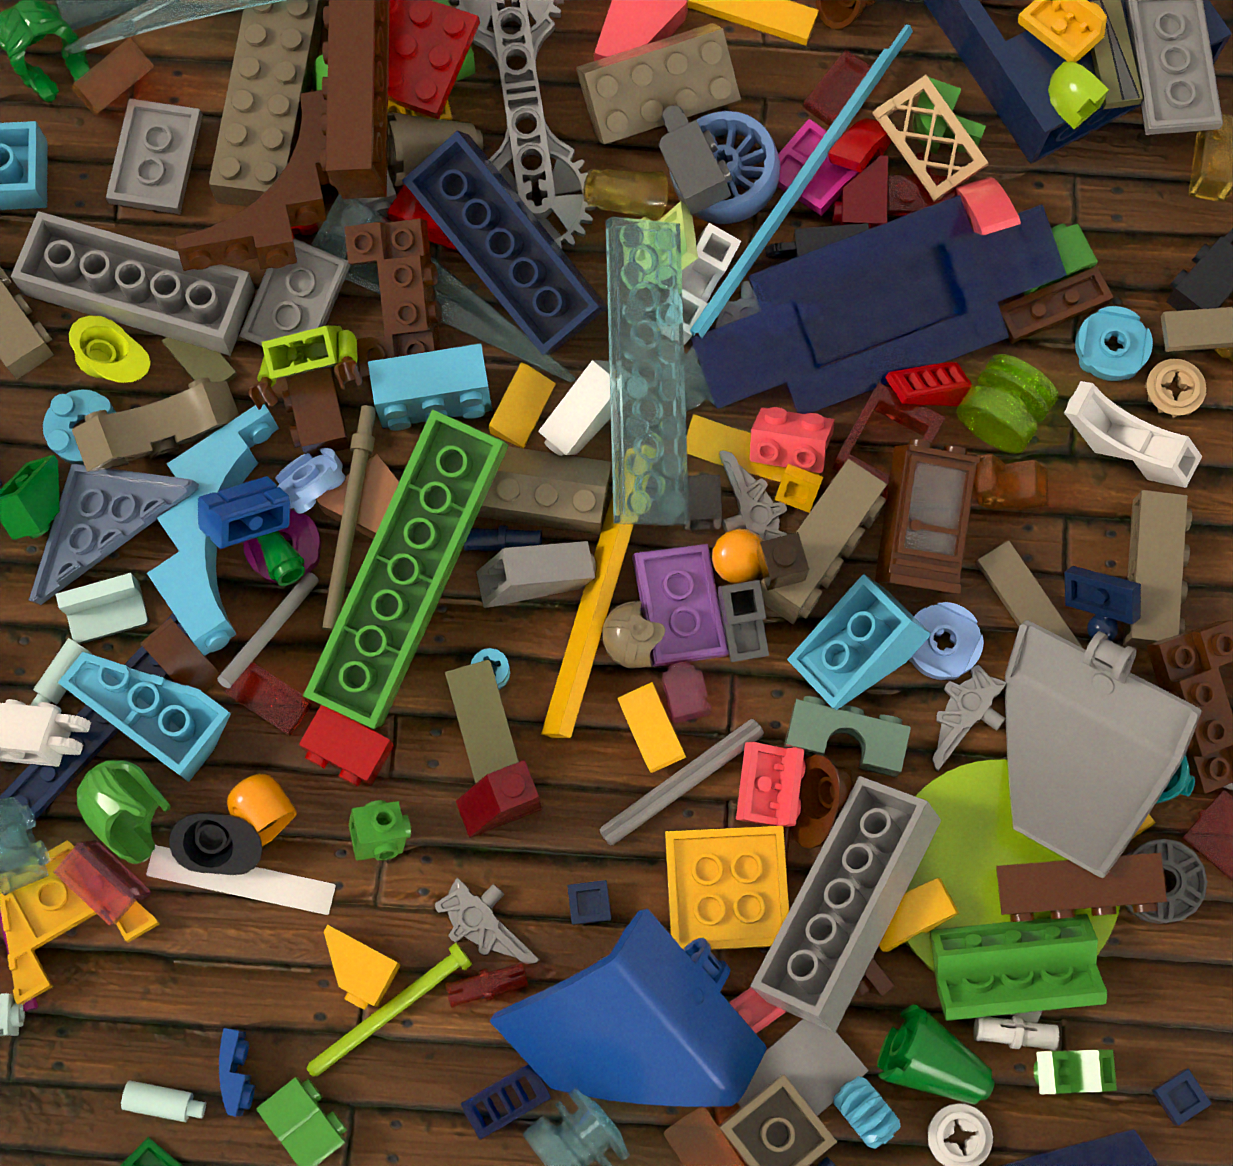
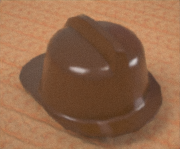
[791,754,854,849]

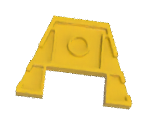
[0,840,160,1005]

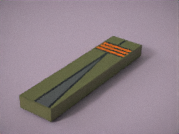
[1087,0,1143,109]

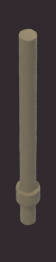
[322,405,376,631]

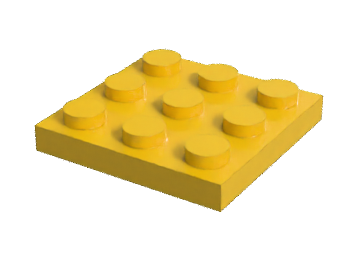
[665,826,789,950]

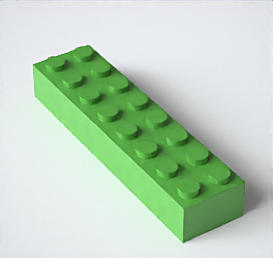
[303,409,509,729]

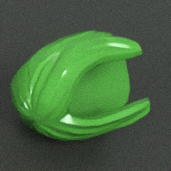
[77,760,171,864]

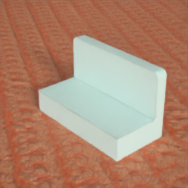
[56,573,149,644]

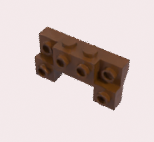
[344,218,442,377]
[1146,620,1233,794]

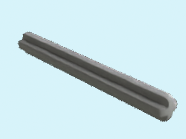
[600,719,764,846]

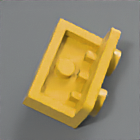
[1018,0,1107,63]

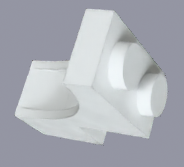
[1064,381,1202,488]

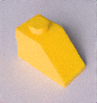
[324,925,401,1010]

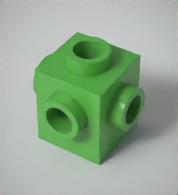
[348,800,411,861]

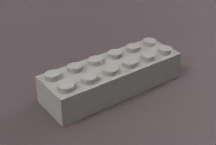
[11,211,256,356]
[750,776,941,1033]

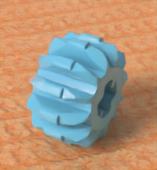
[834,1076,901,1149]

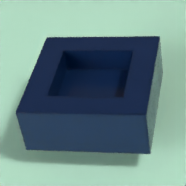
[567,880,611,926]
[1152,1068,1212,1126]

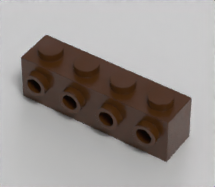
[996,853,1167,922]

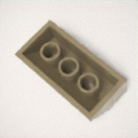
[477,447,612,535]

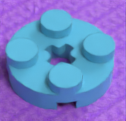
[1075,306,1153,381]
[43,390,116,465]

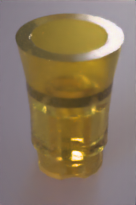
[583,169,668,222]

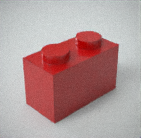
[298,705,394,787]

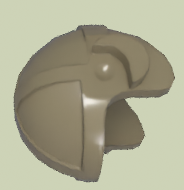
[603,601,666,668]

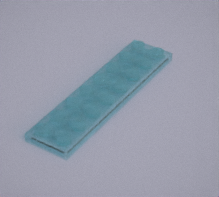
[606,217,689,526]

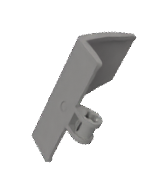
[1005,620,1202,878]

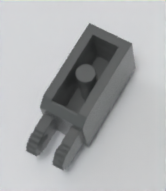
[659,104,733,215]

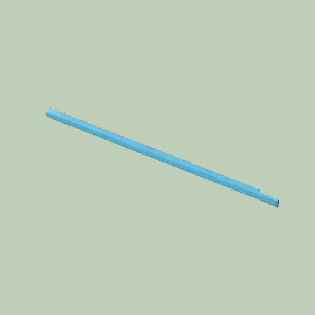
[690,25,913,338]

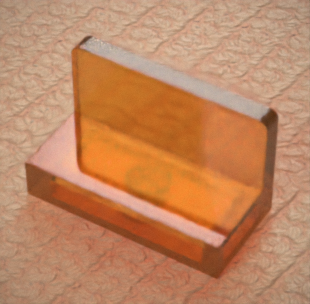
[664,1107,744,1166]

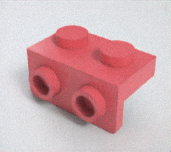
[749,407,835,473]
[736,742,806,827]

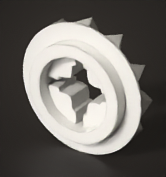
[928,1104,993,1166]

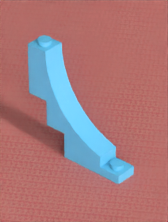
[147,404,279,656]

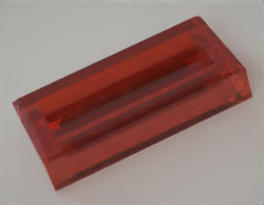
[803,50,871,126]

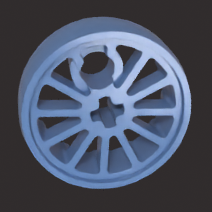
[669,111,780,224]

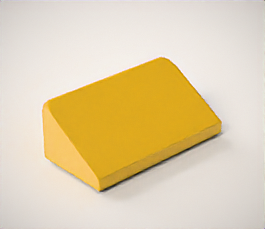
[489,362,556,449]

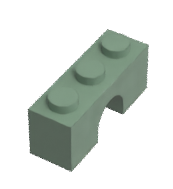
[784,696,911,778]

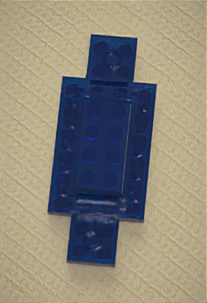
[690,195,1067,414]

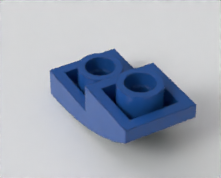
[219,1028,255,1116]

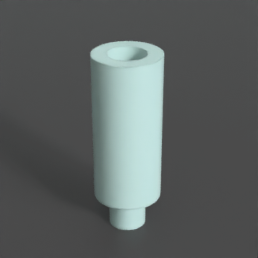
[30,638,92,706]
[121,1080,206,1122]

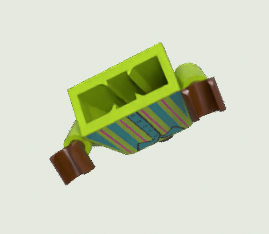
[248,325,363,410]

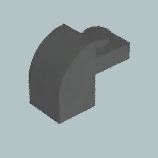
[718,580,769,662]

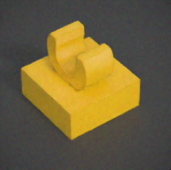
[775,464,823,513]

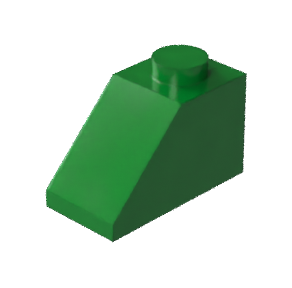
[0,455,60,540]

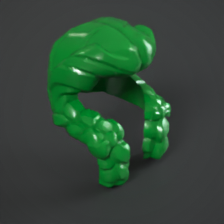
[0,0,92,102]

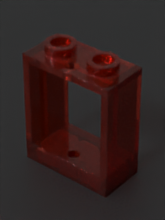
[832,382,945,499]

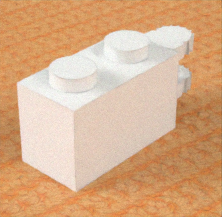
[0,699,91,767]

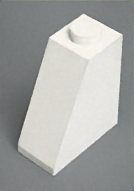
[538,360,641,456]

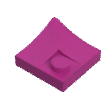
[777,119,867,216]

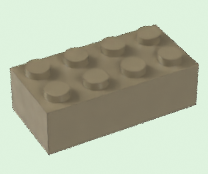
[576,23,741,144]
[761,459,887,625]

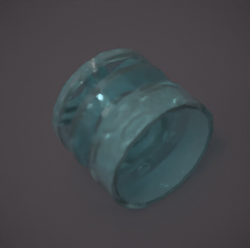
[522,1087,631,1166]

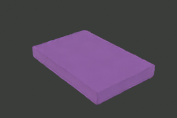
[632,544,729,667]

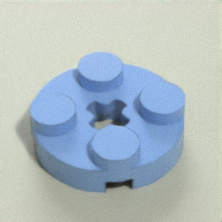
[275,448,345,514]
[909,602,984,680]

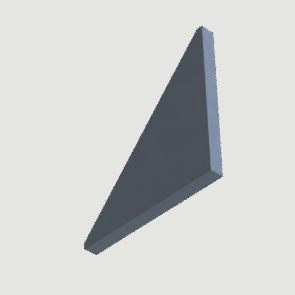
[29,464,199,605]

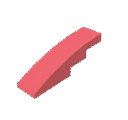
[955,177,1021,235]

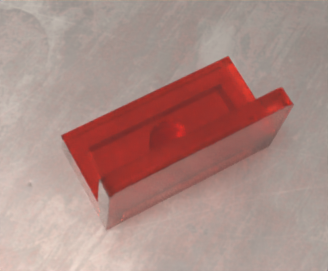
[225,662,312,737]

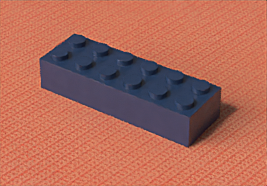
[402,131,608,355]

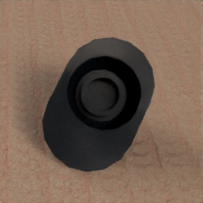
[169,811,263,875]

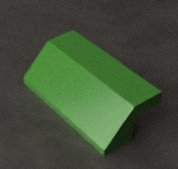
[930,914,1107,1021]

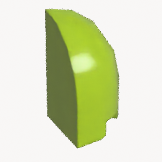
[1048,61,1109,130]

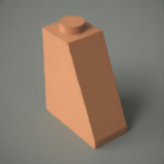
[316,454,399,539]

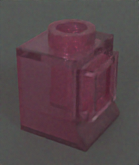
[661,661,712,724]

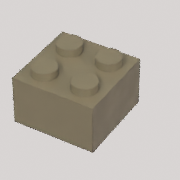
[718,1075,837,1166]

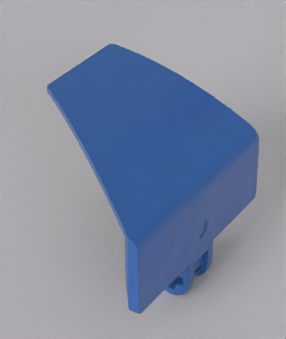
[490,909,767,1107]

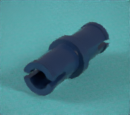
[464,525,542,553]

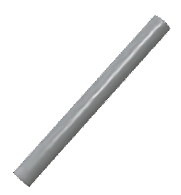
[217,572,319,688]

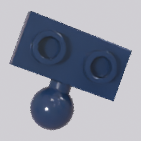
[1065,566,1141,641]

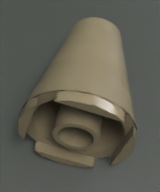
[387,112,483,187]

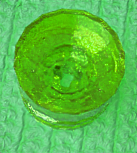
[956,354,1059,454]

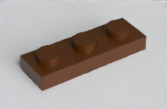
[995,266,1114,344]

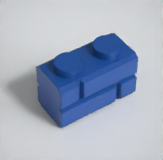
[198,476,290,549]

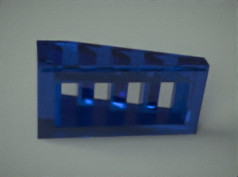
[460,1064,552,1140]

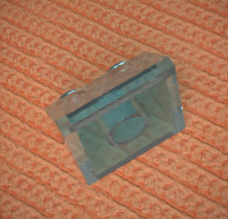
[0,797,51,895]

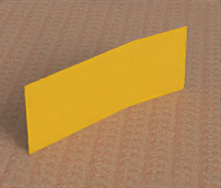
[682,414,786,482]

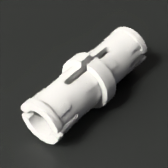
[973,1016,1059,1051]

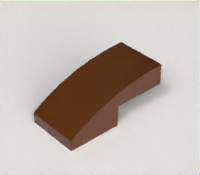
[140,618,220,693]

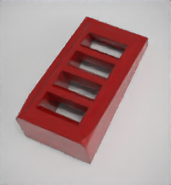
[885,362,972,407]

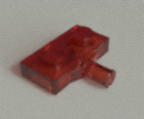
[887,152,962,216]

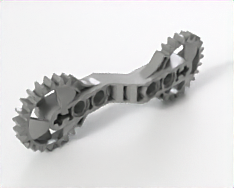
[449,0,596,249]

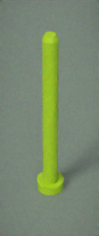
[307,942,473,1076]

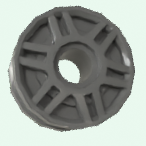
[1125,839,1208,924]

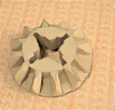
[1145,359,1206,418]

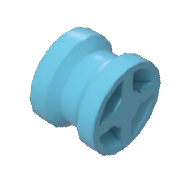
[471,648,510,690]

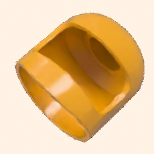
[712,528,764,584]
[227,774,297,846]

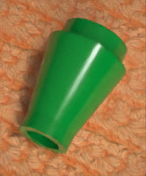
[257,530,305,586]

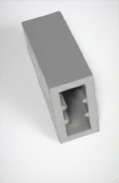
[477,541,596,608]

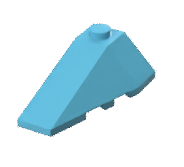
[58,652,231,782]

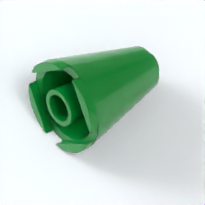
[877,1004,995,1104]

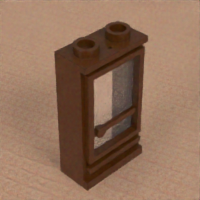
[875,439,980,594]

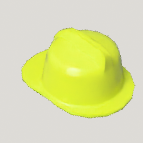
[68,315,151,383]

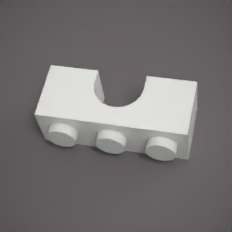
[651,223,741,346]

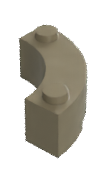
[72,378,239,472]

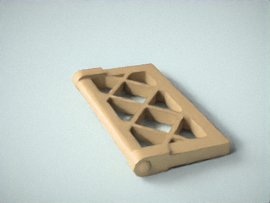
[872,75,989,202]

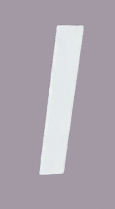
[146,845,336,915]

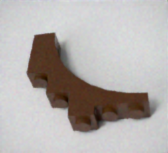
[175,90,331,271]

